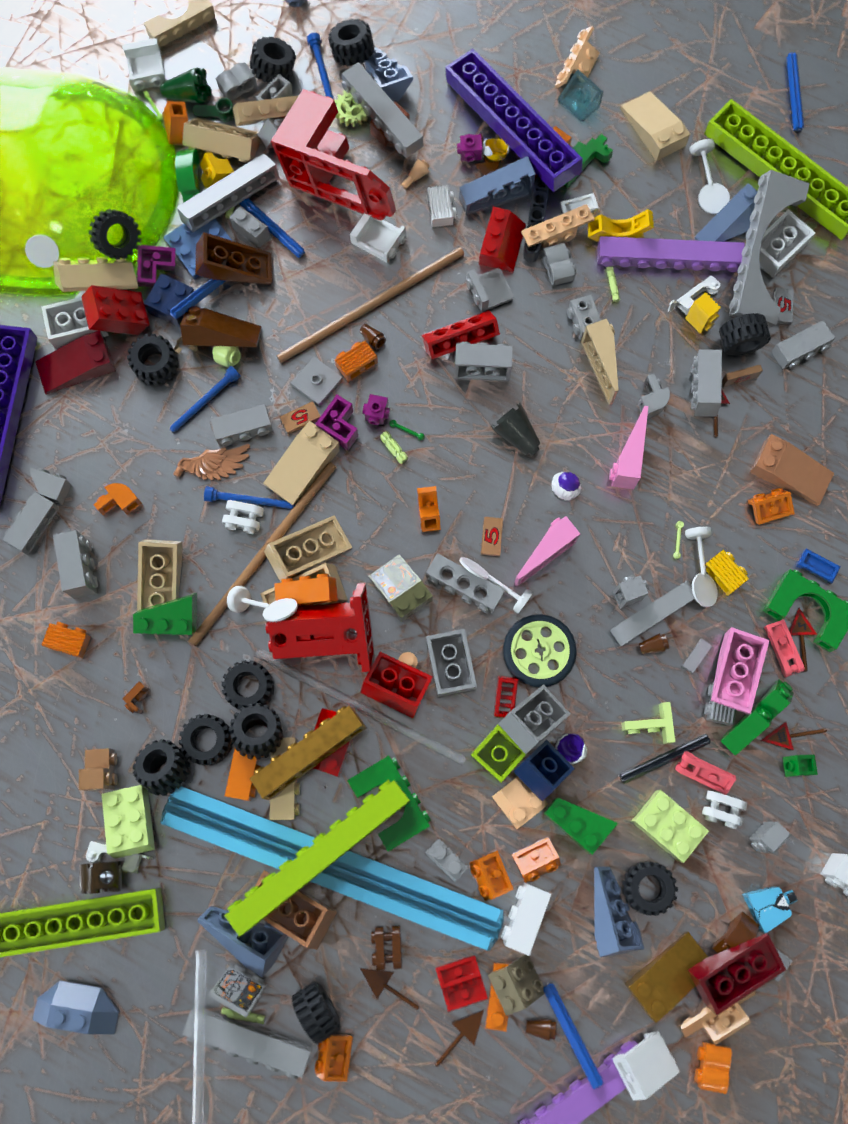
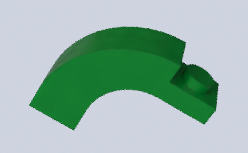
[175,148,200,203]

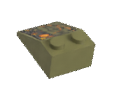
[368,554,433,622]

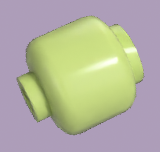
[212,346,241,367]

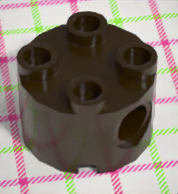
[79,861,122,894]

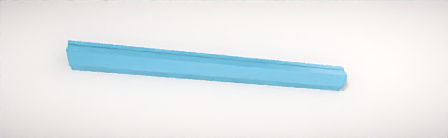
[160,786,504,951]

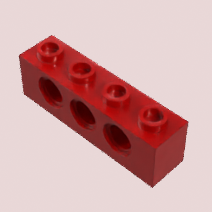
[421,311,500,359]

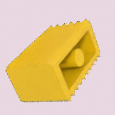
[685,293,721,333]
[705,549,749,596]

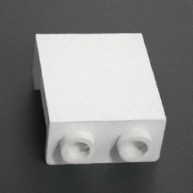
[122,38,166,91]
[350,213,407,263]
[612,1031,680,1100]

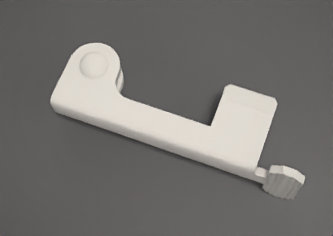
[668,275,720,315]
[86,841,153,874]

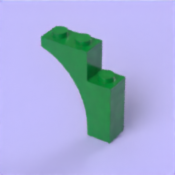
[721,679,794,756]

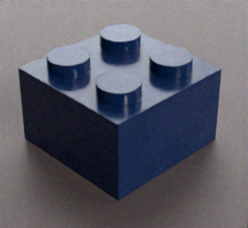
[143,273,194,327]
[513,739,575,801]

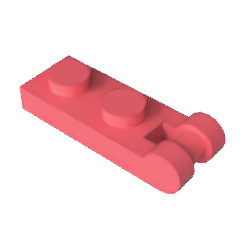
[764,619,805,677]
[675,751,736,795]

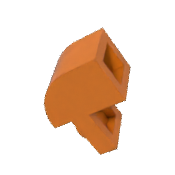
[93,483,142,515]
[417,486,441,532]

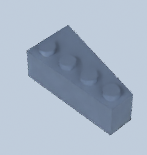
[459,156,535,215]

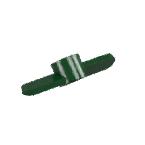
[193,98,234,122]

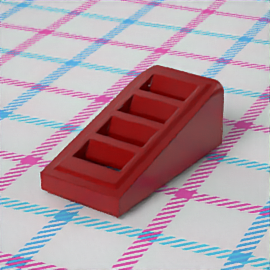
[494,676,518,718]

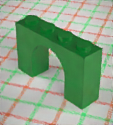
[762,569,848,652]
[347,755,431,852]

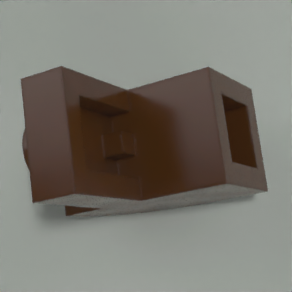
[712,911,759,953]

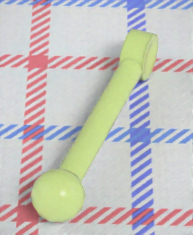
[144,91,164,121]
[673,521,684,559]

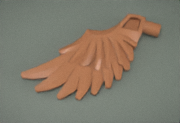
[173,444,250,481]

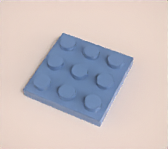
[163,219,232,279]

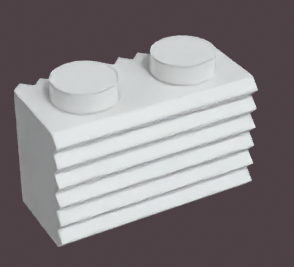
[427,185,456,227]

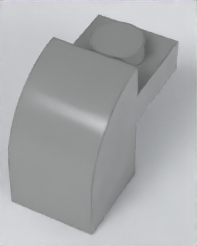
[638,374,670,419]

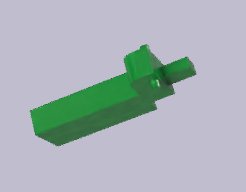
[563,134,613,188]

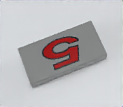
[773,287,794,325]

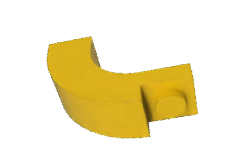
[587,209,654,242]

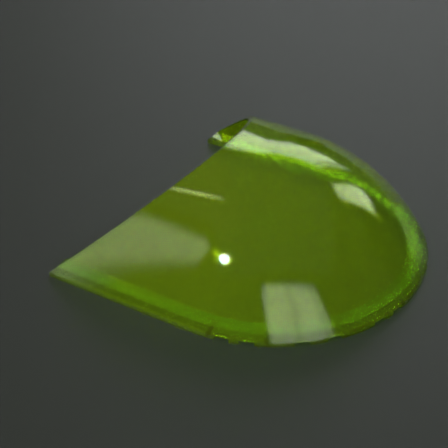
[0,67,179,297]

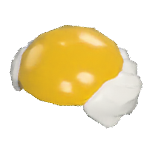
[482,138,510,161]

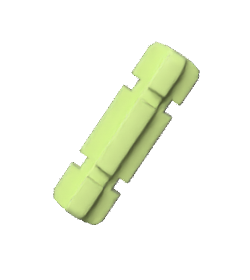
[380,431,408,464]

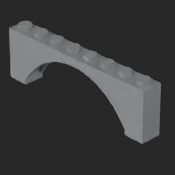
[729,170,809,328]

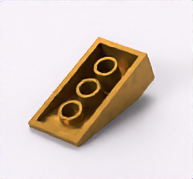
[625,931,708,1023]

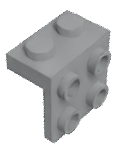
[466,268,513,312]

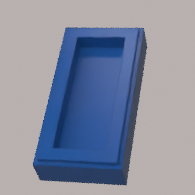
[796,548,841,584]

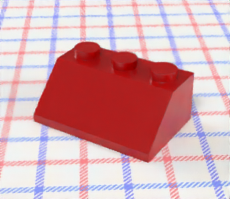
[479,206,526,272]
[360,652,433,718]
[313,708,353,777]

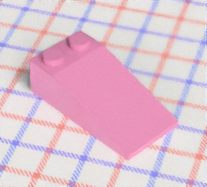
[609,406,649,490]
[514,516,580,587]
[711,627,769,714]

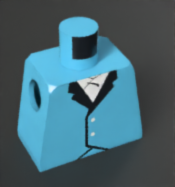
[742,886,798,933]

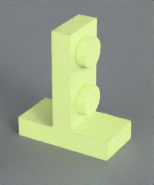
[621,702,675,744]

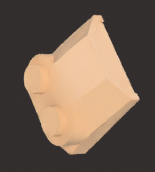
[492,777,548,829]

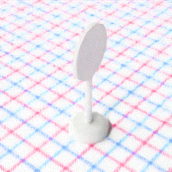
[689,139,730,214]
[25,234,86,298]
[685,527,718,607]
[459,557,533,613]
[227,586,298,622]

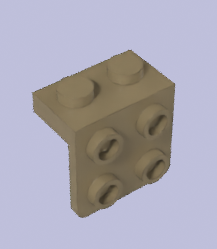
[488,954,545,1016]

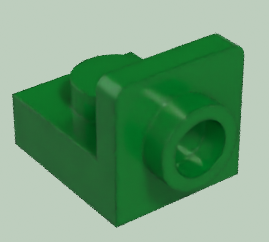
[783,755,818,777]

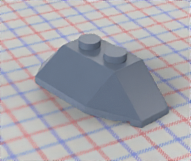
[33,980,120,1034]

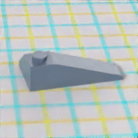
[363,46,413,102]
[694,183,758,242]
[594,867,644,957]
[197,906,289,977]

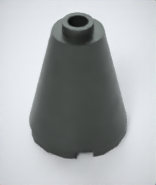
[491,403,541,456]

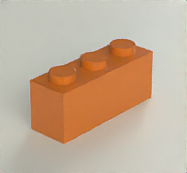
[274,574,338,606]
[224,749,264,801]

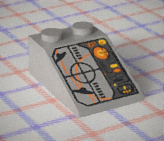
[208,963,268,1017]

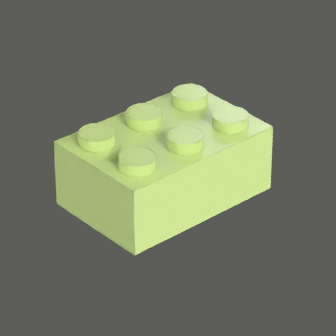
[101,785,155,859]
[631,790,709,863]

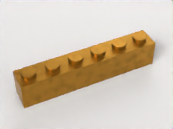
[250,706,367,800]

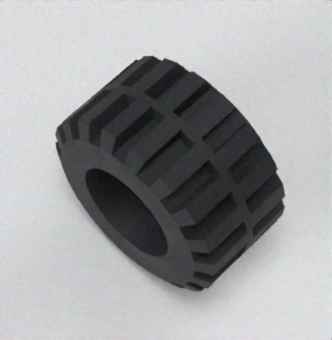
[328,19,375,66]
[250,36,296,84]
[89,209,141,260]
[719,313,771,355]
[127,334,178,385]
[221,660,274,710]
[229,703,283,760]
[179,714,233,766]
[133,739,190,796]
[622,861,678,916]
[292,981,341,1044]

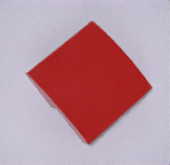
[435,955,488,1012]

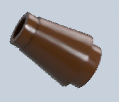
[359,324,386,349]
[639,633,670,654]
[526,1019,557,1041]

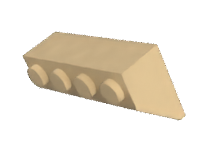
[182,117,261,162]
[53,257,138,292]

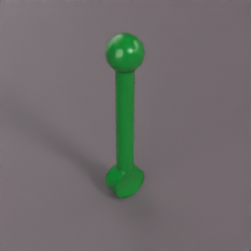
[389,420,425,440]

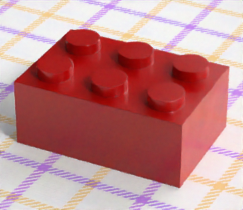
[81,285,149,335]

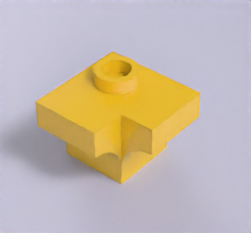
[200,152,234,189]

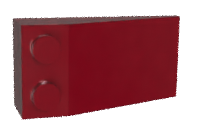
[35,331,116,395]
[688,933,786,1015]

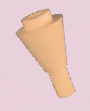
[401,159,430,189]

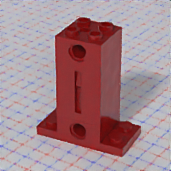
[265,583,375,672]

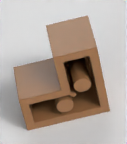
[79,748,117,792]

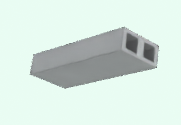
[682,639,712,674]

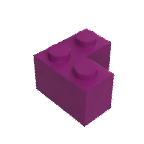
[137,245,175,287]
[316,394,358,450]

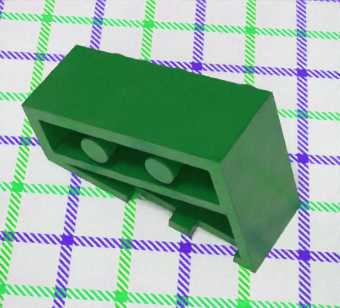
[133,593,197,635]
[543,798,618,855]

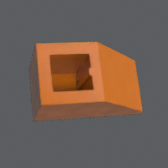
[162,101,188,145]

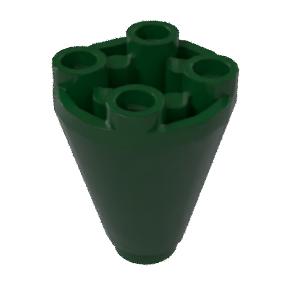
[160,67,212,104]

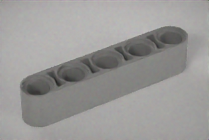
[610,580,695,647]

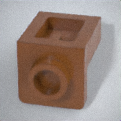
[122,681,149,714]

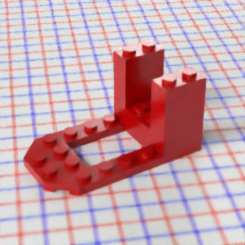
[271,89,396,221]

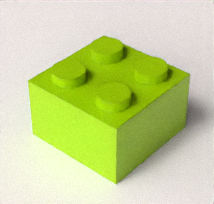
[470,725,526,782]

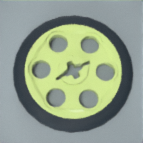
[503,614,577,687]

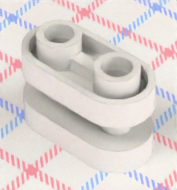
[222,500,264,534]
[702,791,747,829]

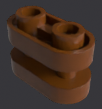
[371,925,402,970]

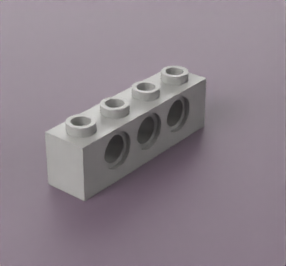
[426,553,505,614]

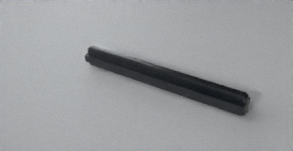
[619,734,711,784]

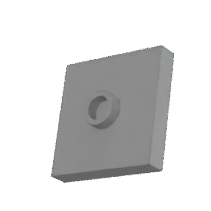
[291,356,343,407]

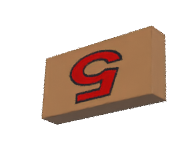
[721,365,763,387]
[280,401,321,434]
[481,517,503,557]

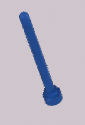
[307,32,334,99]
[170,366,241,432]
[204,486,295,509]

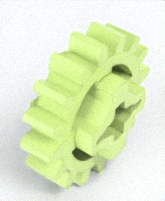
[335,90,367,127]

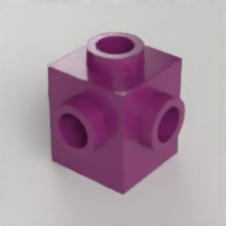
[456,134,482,162]
[362,394,390,425]

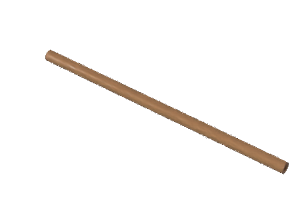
[277,247,464,363]
[189,462,337,647]

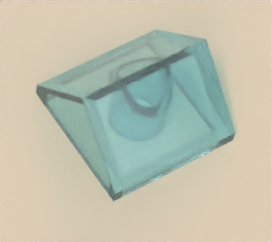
[557,69,604,122]

